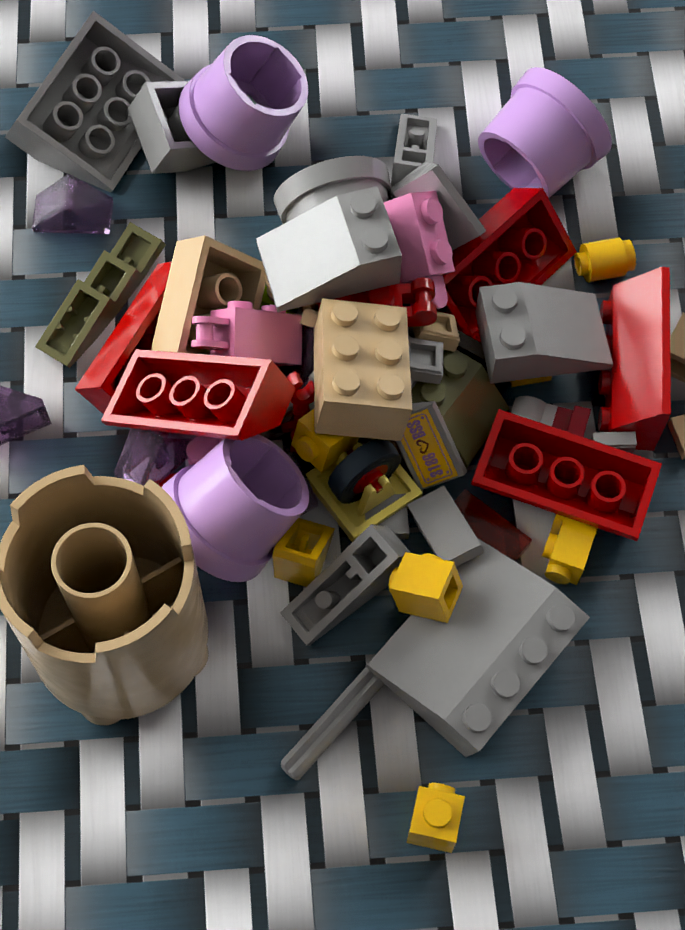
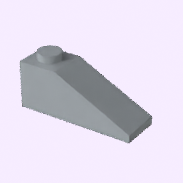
[389,114,437,200]
[280,524,411,646]

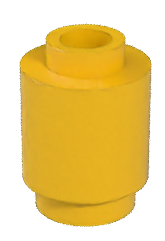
[574,237,636,283]

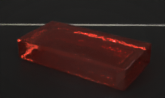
[454,489,532,562]

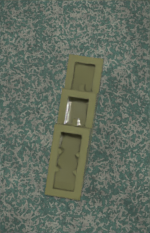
[35,222,166,368]

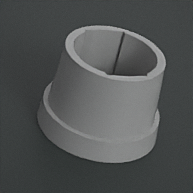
[273,156,392,224]

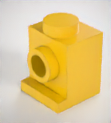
[541,514,597,585]

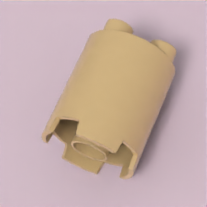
[0,465,209,725]

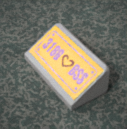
[396,401,467,489]

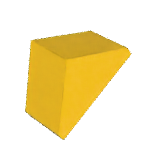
[272,518,335,587]

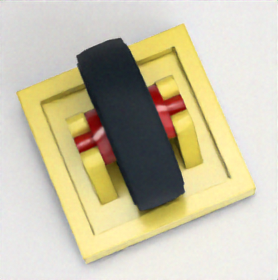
[305,439,423,542]

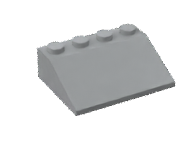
[5,11,185,193]
[366,539,590,757]

